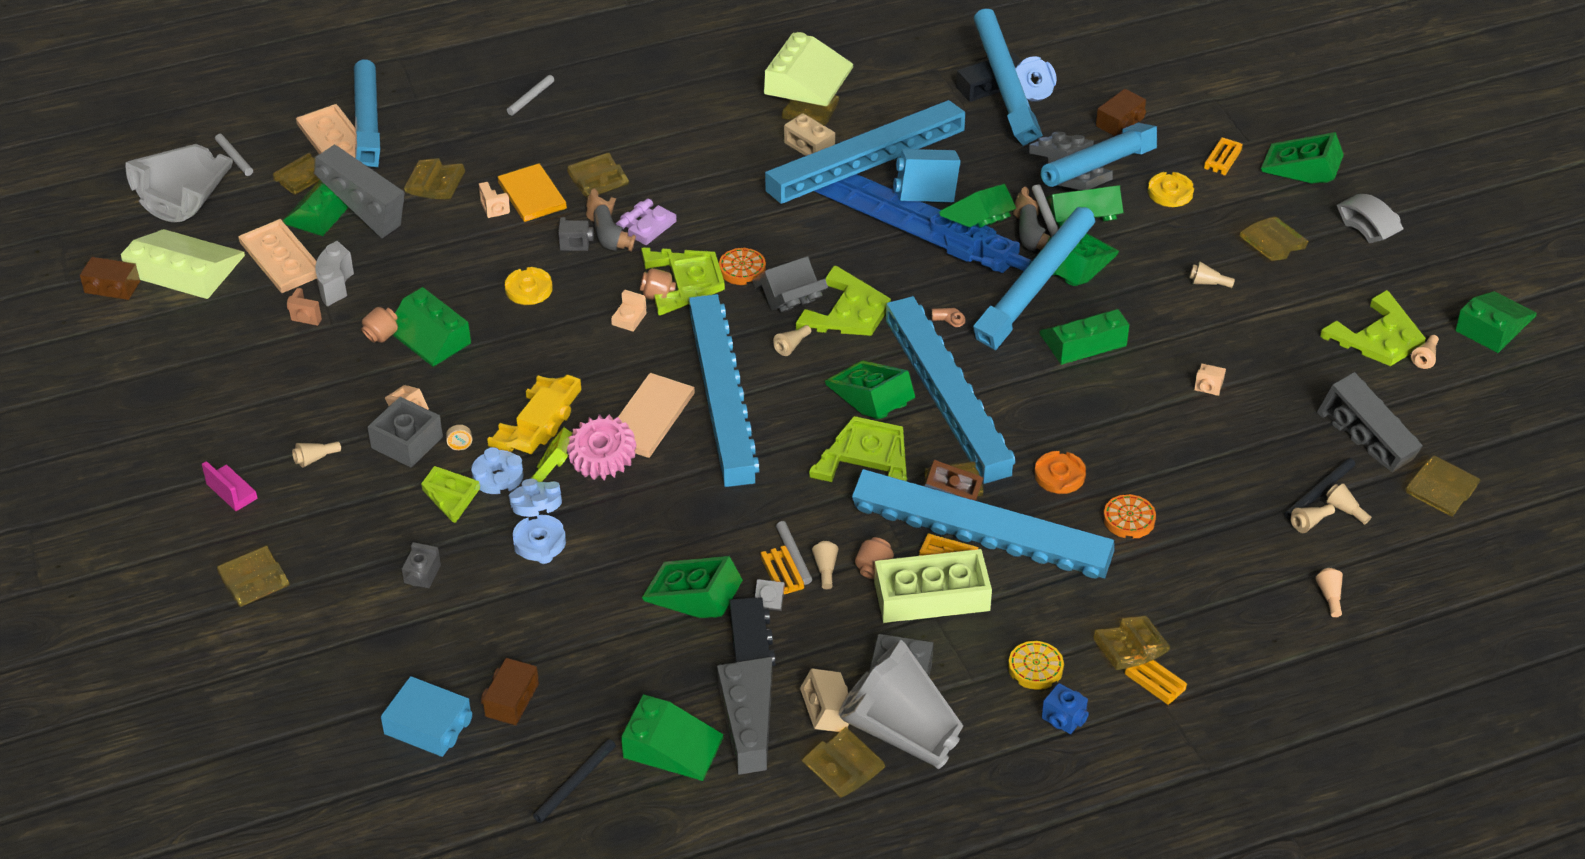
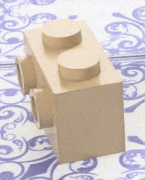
[784,113,835,156]
[800,669,849,732]

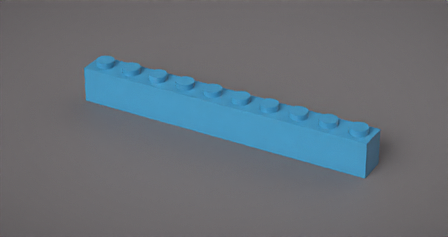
[765,100,965,204]
[689,294,759,487]
[886,296,1015,484]
[852,469,1115,578]

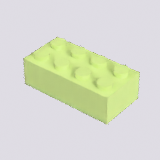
[874,549,992,623]

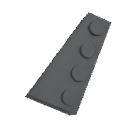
[314,144,405,238]
[1317,372,1423,472]
[717,657,772,775]

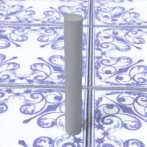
[507,75,554,116]
[215,134,253,176]
[1032,185,1058,238]
[776,521,812,585]

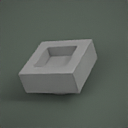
[755,579,785,611]

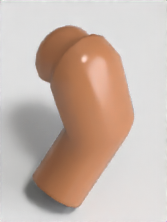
[932,308,965,327]

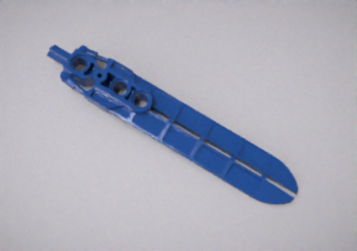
[815,174,1032,273]

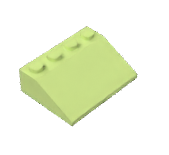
[764,32,853,106]
[121,229,245,299]

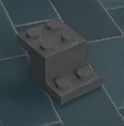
[1029,132,1113,190]
[752,256,828,312]

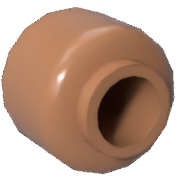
[639,268,676,301]
[361,307,398,343]
[855,537,894,579]

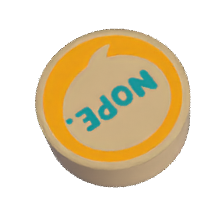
[446,425,472,450]

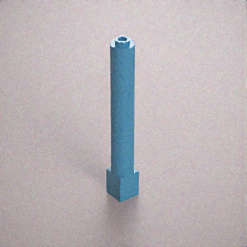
[974,9,1043,146]
[354,60,380,167]
[1041,123,1157,187]
[973,207,1095,350]

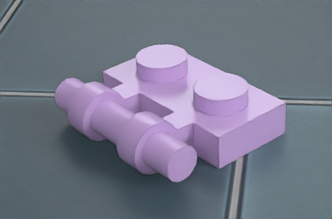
[616,199,676,245]

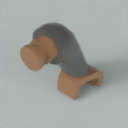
[1013,187,1051,252]
[586,188,636,252]

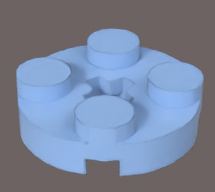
[1015,57,1057,102]
[471,447,523,494]
[509,479,562,517]
[513,515,566,564]

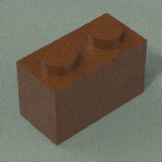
[1096,89,1146,136]
[80,257,140,300]
[923,460,984,501]
[481,658,539,725]

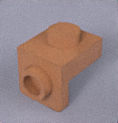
[287,288,322,325]

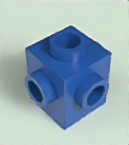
[1042,683,1089,734]

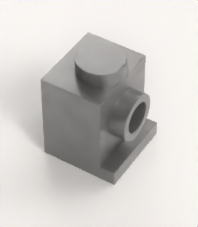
[559,217,594,251]
[402,542,441,588]

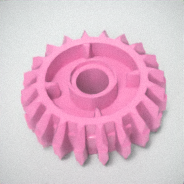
[567,415,637,480]

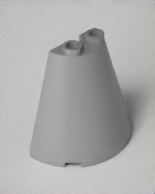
[126,144,233,222]
[839,640,963,769]

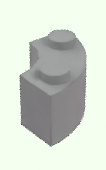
[1337,194,1403,243]
[315,241,354,306]

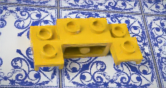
[487,375,581,454]

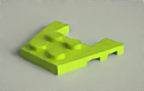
[641,248,725,315]
[796,266,891,336]
[1320,290,1426,366]
[809,416,907,482]

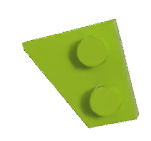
[530,427,572,482]
[421,466,480,523]

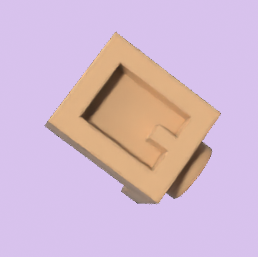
[479,182,510,218]
[611,290,646,332]
[1194,364,1226,396]
[385,385,429,410]

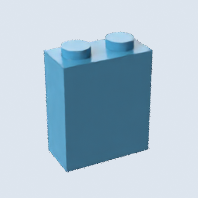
[893,149,960,202]
[381,676,472,757]

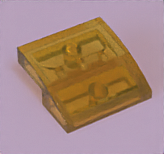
[782,95,839,126]
[568,152,629,198]
[404,158,465,199]
[1239,217,1309,261]
[1406,455,1480,517]
[217,546,290,607]
[1094,616,1170,670]
[802,727,886,798]

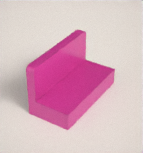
[202,461,258,511]

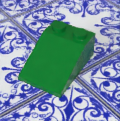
[1261,132,1344,183]
[1047,233,1119,286]
[1456,291,1537,353]
[825,360,915,419]
[642,556,743,618]
[622,694,723,781]

